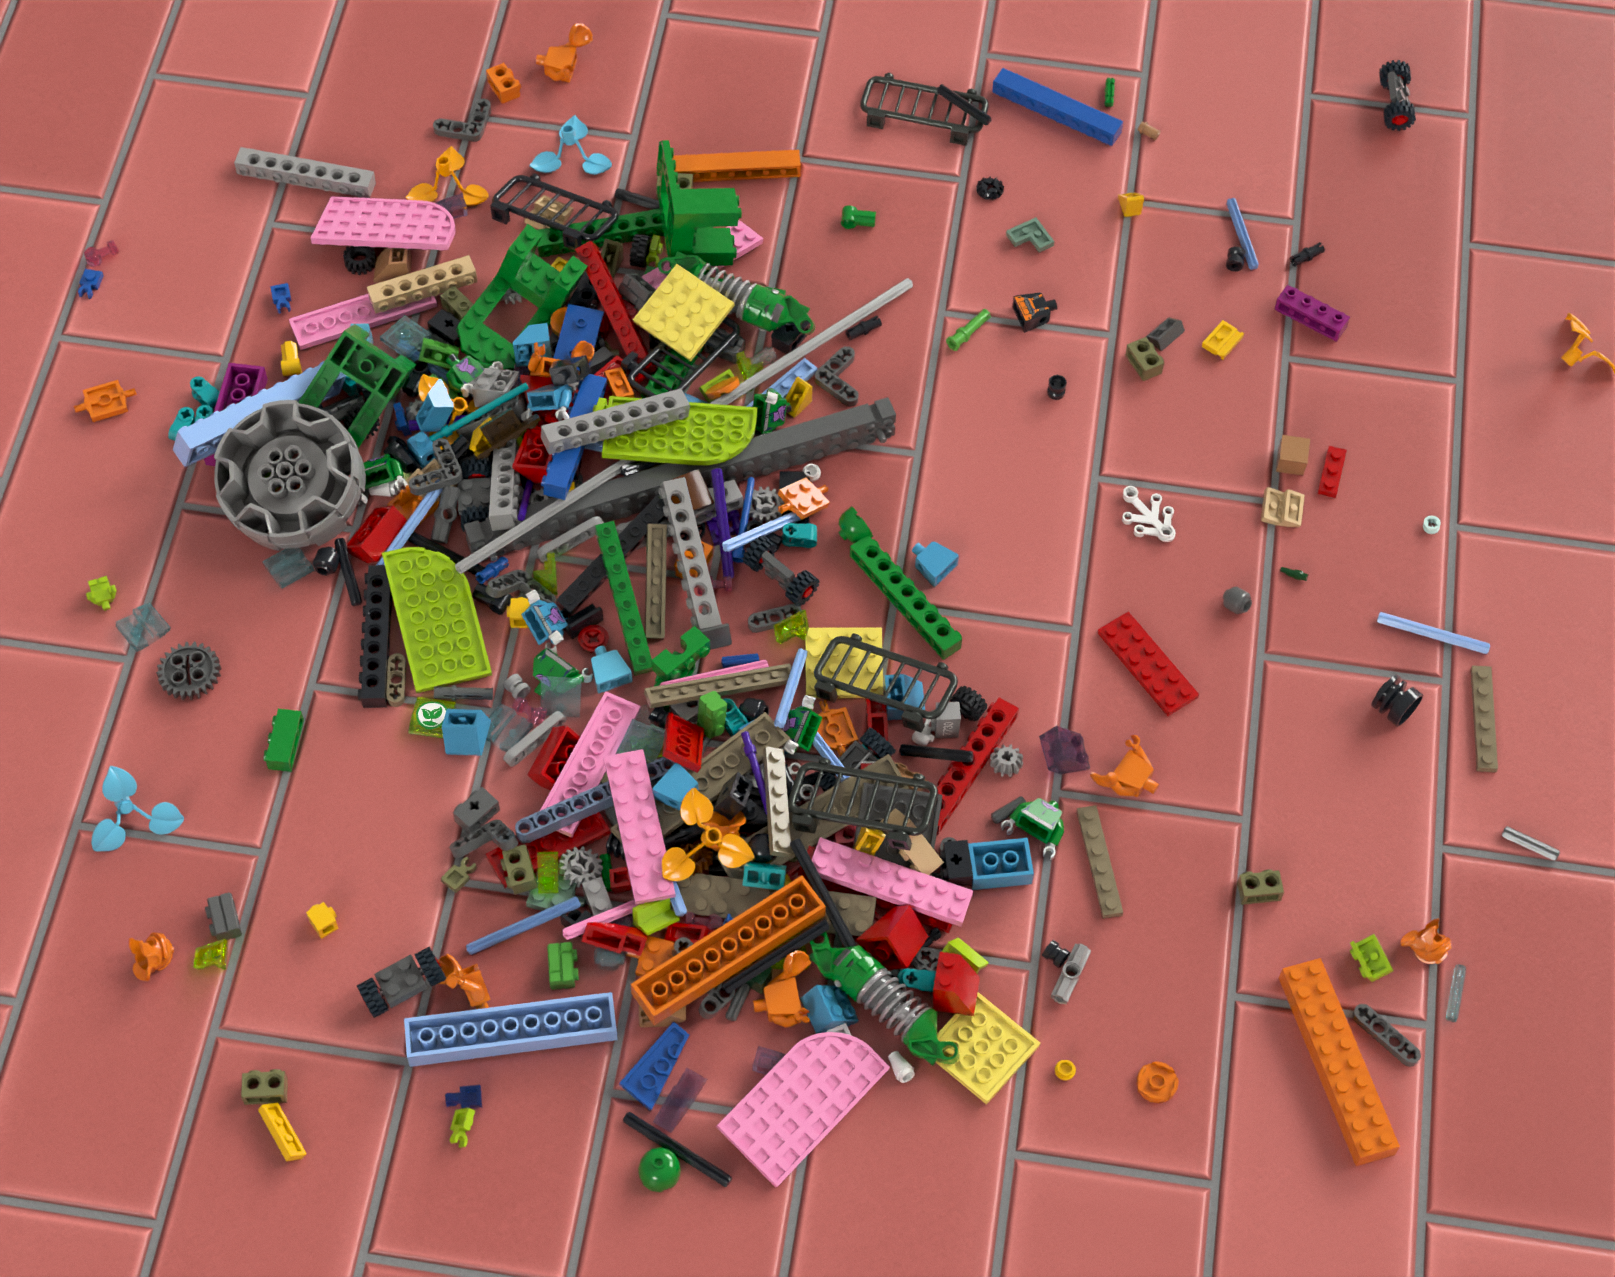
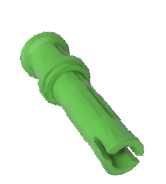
[946,309,991,351]

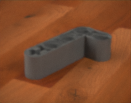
[455,394,527,441]
[672,937,735,1019]

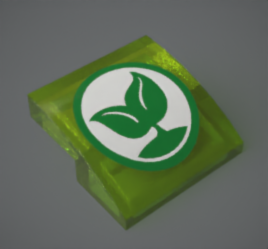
[408,697,456,738]

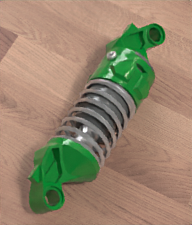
[658,251,815,335]
[809,932,960,1066]

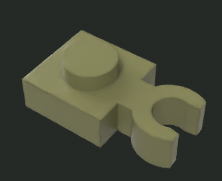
[441,857,477,893]

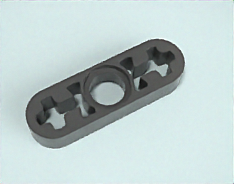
[748,604,802,633]

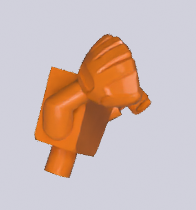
[536,24,593,83]
[528,341,594,378]
[1090,735,1159,797]
[753,950,811,1028]
[438,954,491,1009]

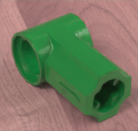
[841,205,876,229]

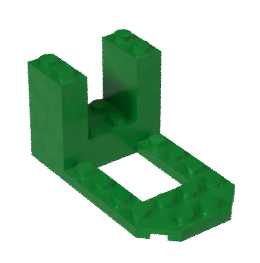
[656,140,742,267]
[456,224,587,371]
[298,324,417,449]

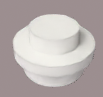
[802,464,821,482]

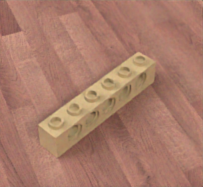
[367,255,478,314]

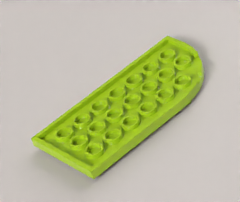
[602,396,757,465]
[382,547,492,694]

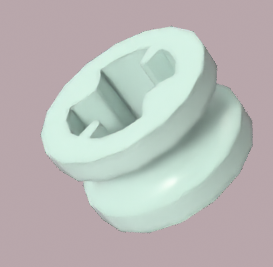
[1423,516,1441,534]

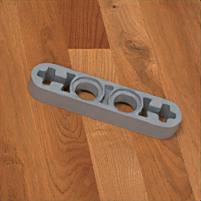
[537,516,604,562]
[503,711,567,767]

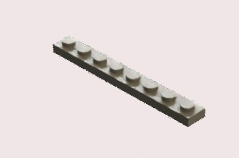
[644,663,792,708]

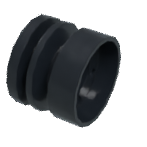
[1371,674,1423,727]

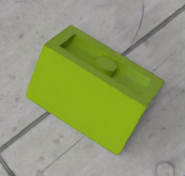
[632,898,680,935]
[942,938,989,974]

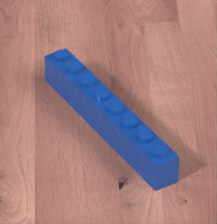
[992,68,1123,146]
[541,374,607,500]

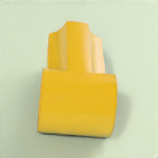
[281,341,302,377]

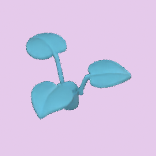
[530,115,612,175]
[91,766,184,851]

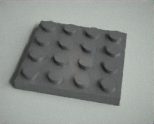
[853,782,943,869]

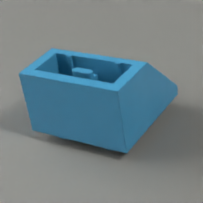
[513,323,552,367]
[415,379,454,432]
[884,674,925,720]
[442,709,491,756]
[800,985,859,1034]

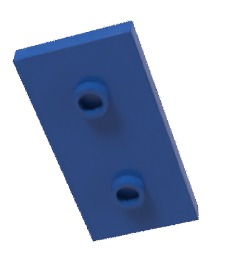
[554,304,604,371]

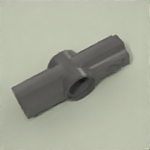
[430,486,460,544]

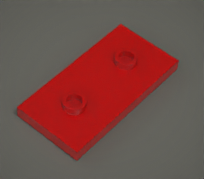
[662,712,704,773]

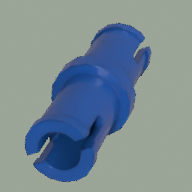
[475,556,509,584]

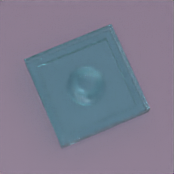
[380,315,432,358]

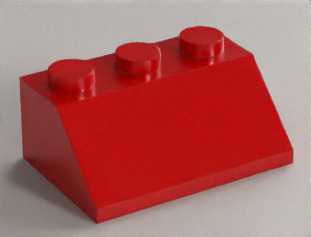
[512,426,553,483]
[346,505,408,563]
[527,725,580,791]

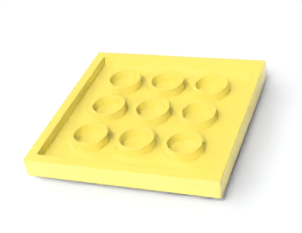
[633,264,735,361]
[805,628,884,698]
[936,993,1040,1105]

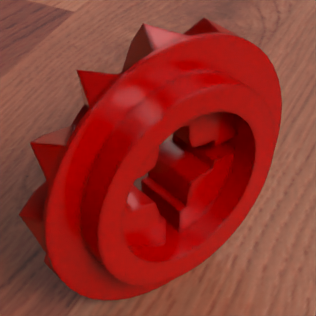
[578,625,609,653]

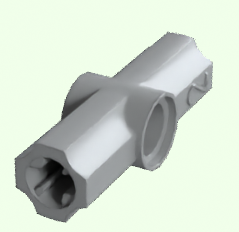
[1050,943,1091,1004]

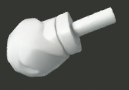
[912,719,935,746]

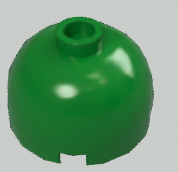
[838,506,873,544]
[638,1147,681,1192]

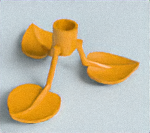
[405,146,489,206]
[1561,312,1615,374]
[418,374,480,450]
[661,788,755,881]

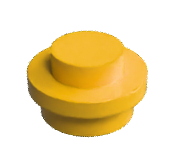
[1055,1060,1076,1081]

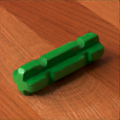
[1104,78,1115,107]
[599,854,612,892]

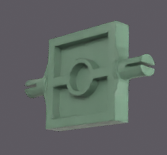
[526,870,586,915]

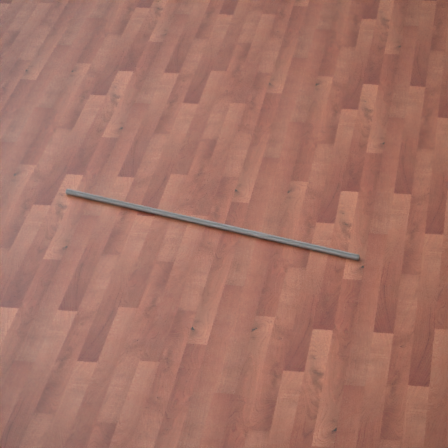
[455,278,913,574]

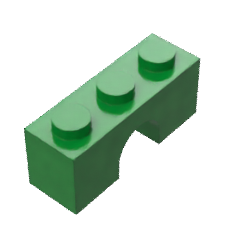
[651,626,711,682]

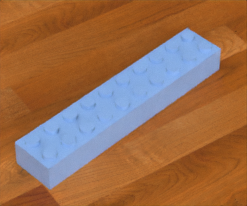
[173,361,346,467]
[404,992,618,1067]

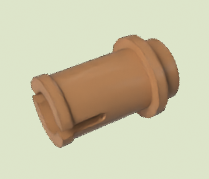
[1138,121,1161,141]

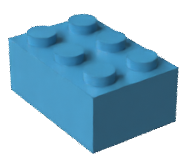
[968,838,1034,890]

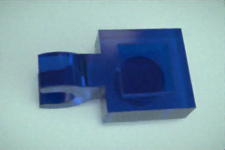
[445,1085,482,1109]

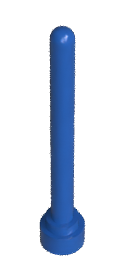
[732,477,755,563]

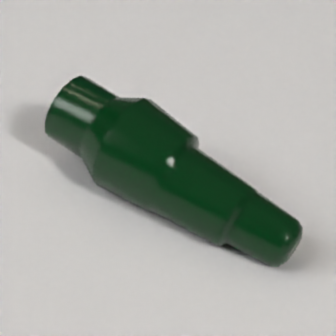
[1280,567,1309,581]

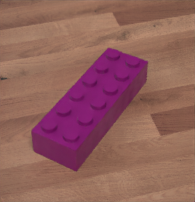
[204,363,268,466]

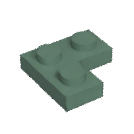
[1006,218,1055,252]

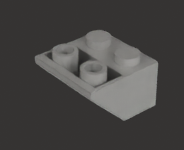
[472,368,520,408]

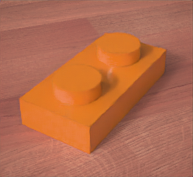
[604,367,634,398]

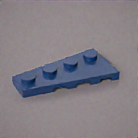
[619,1022,689,1112]

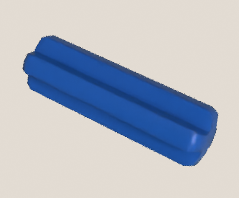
[721,653,759,668]

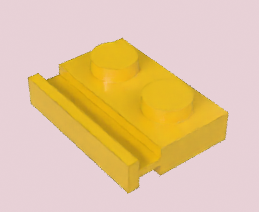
[1202,320,1244,360]

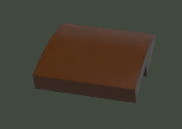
[671,469,715,518]

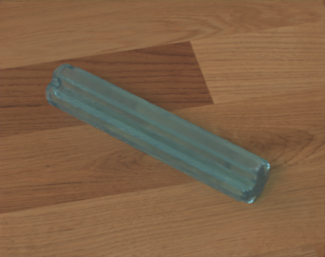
[1446,964,1466,1022]

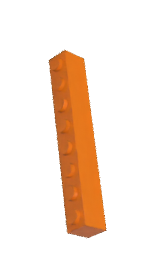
[672,150,801,182]

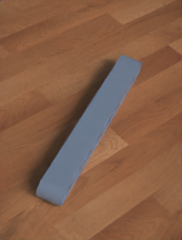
[515,757,675,844]

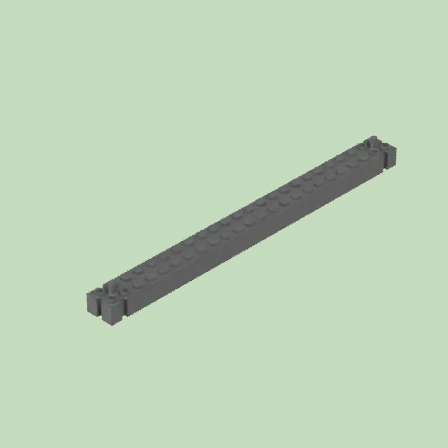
[464,397,896,561]

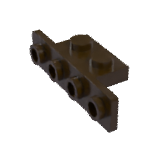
[473,408,541,459]

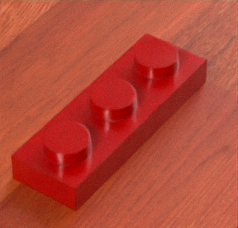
[1318,446,1347,498]

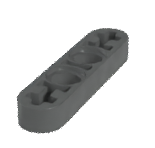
[1352,1004,1421,1067]

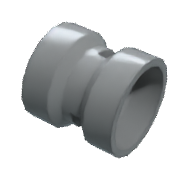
[504,674,531,701]

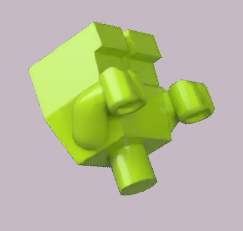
[86,576,117,611]

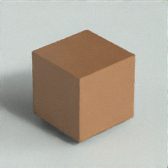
[1276,435,1310,476]

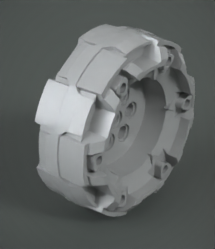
[214,400,366,551]

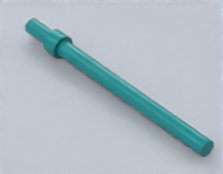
[429,382,529,442]

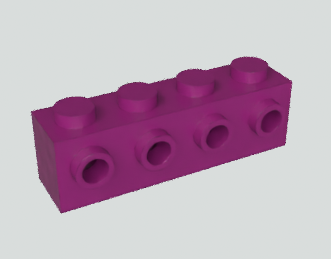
[1274,285,1350,342]

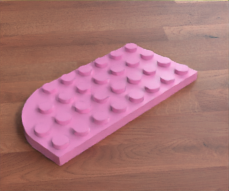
[311,196,456,251]
[716,1032,890,1188]

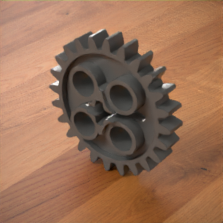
[156,641,221,700]

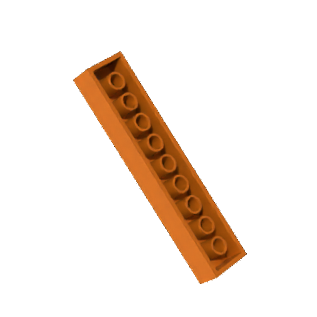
[631,876,826,1026]
[1279,958,1400,1166]

